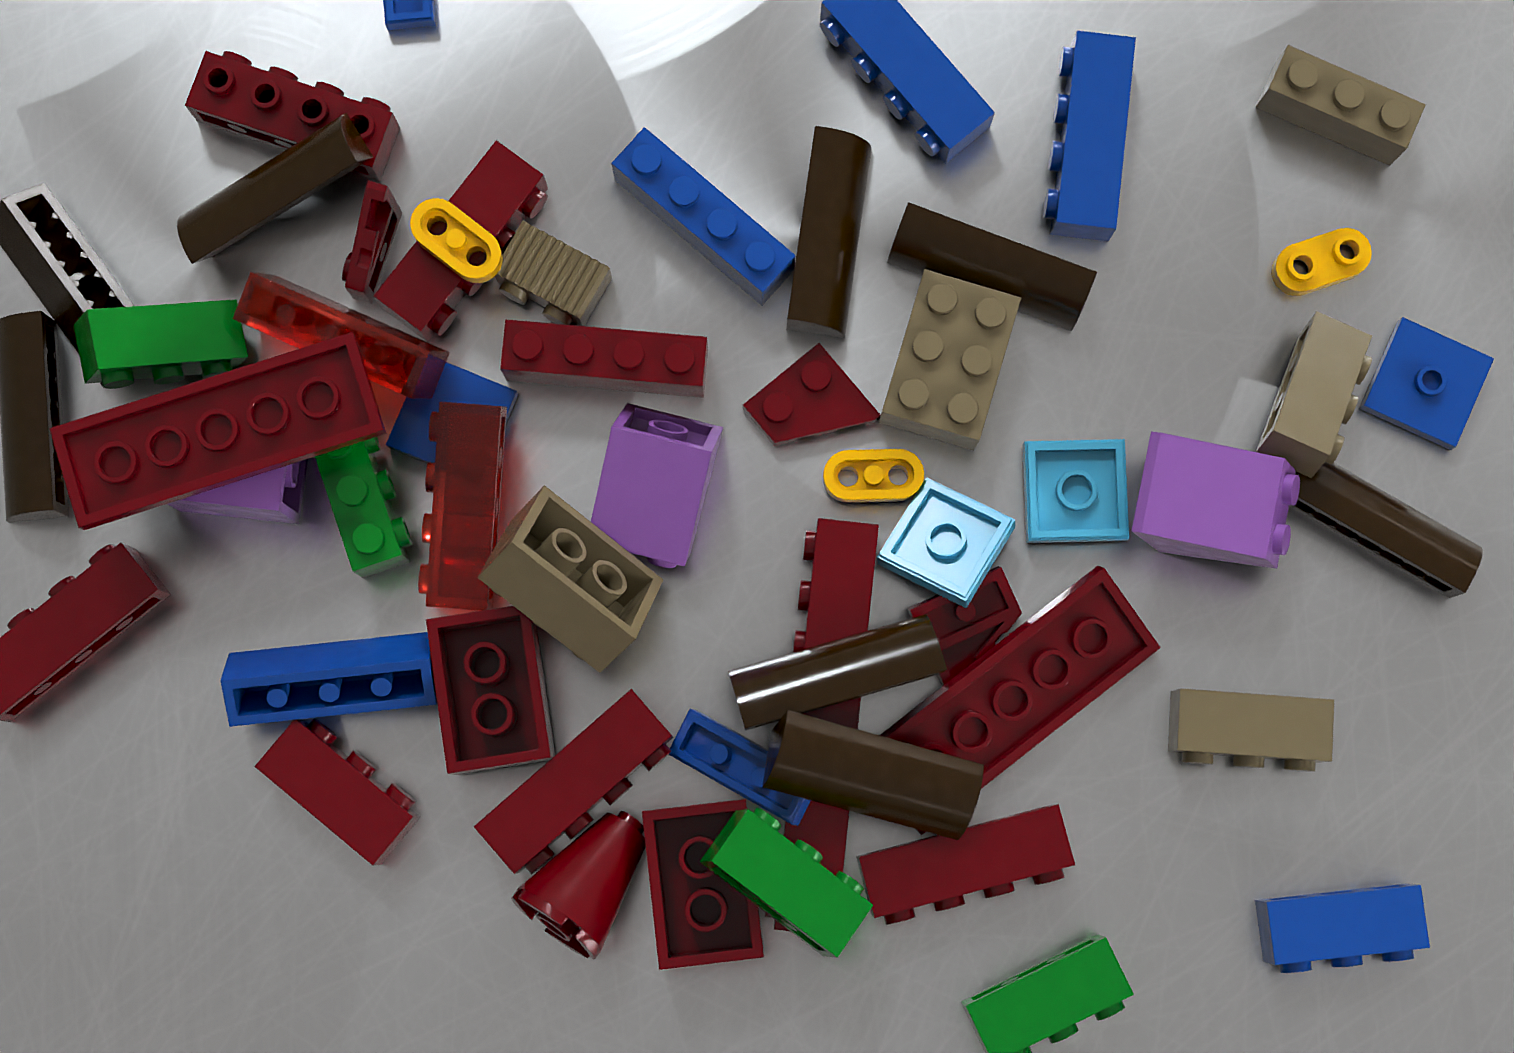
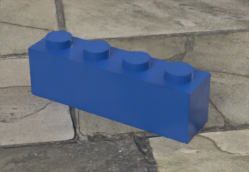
[820,0,995,164]
[1043,30,1136,242]
[611,127,796,306]
[220,632,437,727]

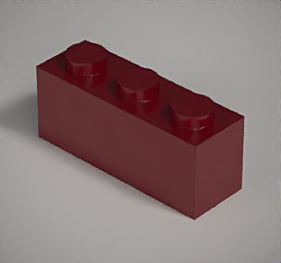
[254,718,420,866]

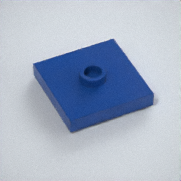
[1359,317,1494,450]
[386,354,519,485]

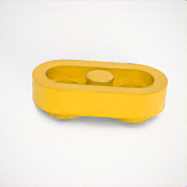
[410,198,503,283]
[1271,228,1372,296]
[823,449,924,503]

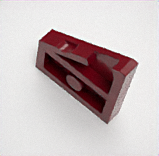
[342,180,402,304]
[743,343,880,446]
[907,566,1022,686]

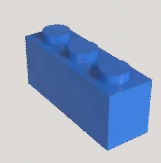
[1255,883,1430,973]

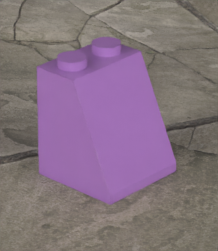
[591,403,723,568]
[1132,431,1300,569]
[168,459,308,524]

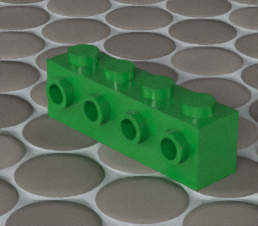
[315,437,412,578]

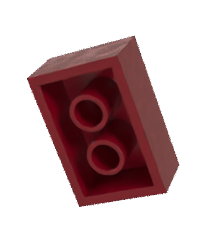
[426,606,555,775]
[642,799,764,970]

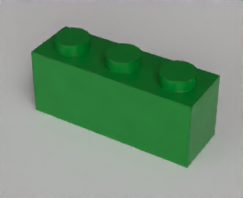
[74,299,248,389]
[700,808,873,958]
[961,935,1134,1053]

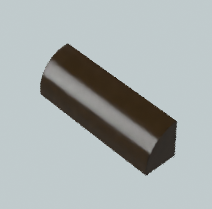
[177,113,373,264]
[786,126,871,338]
[0,183,134,387]
[887,202,1097,331]
[0,311,69,523]
[1289,462,1483,598]
[728,614,947,731]
[762,710,984,840]

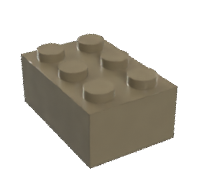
[878,269,1021,451]
[477,485,664,673]

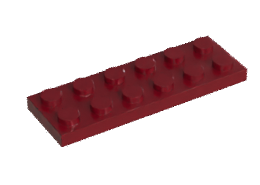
[49,332,387,530]
[879,566,1161,835]

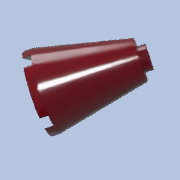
[511,811,646,960]

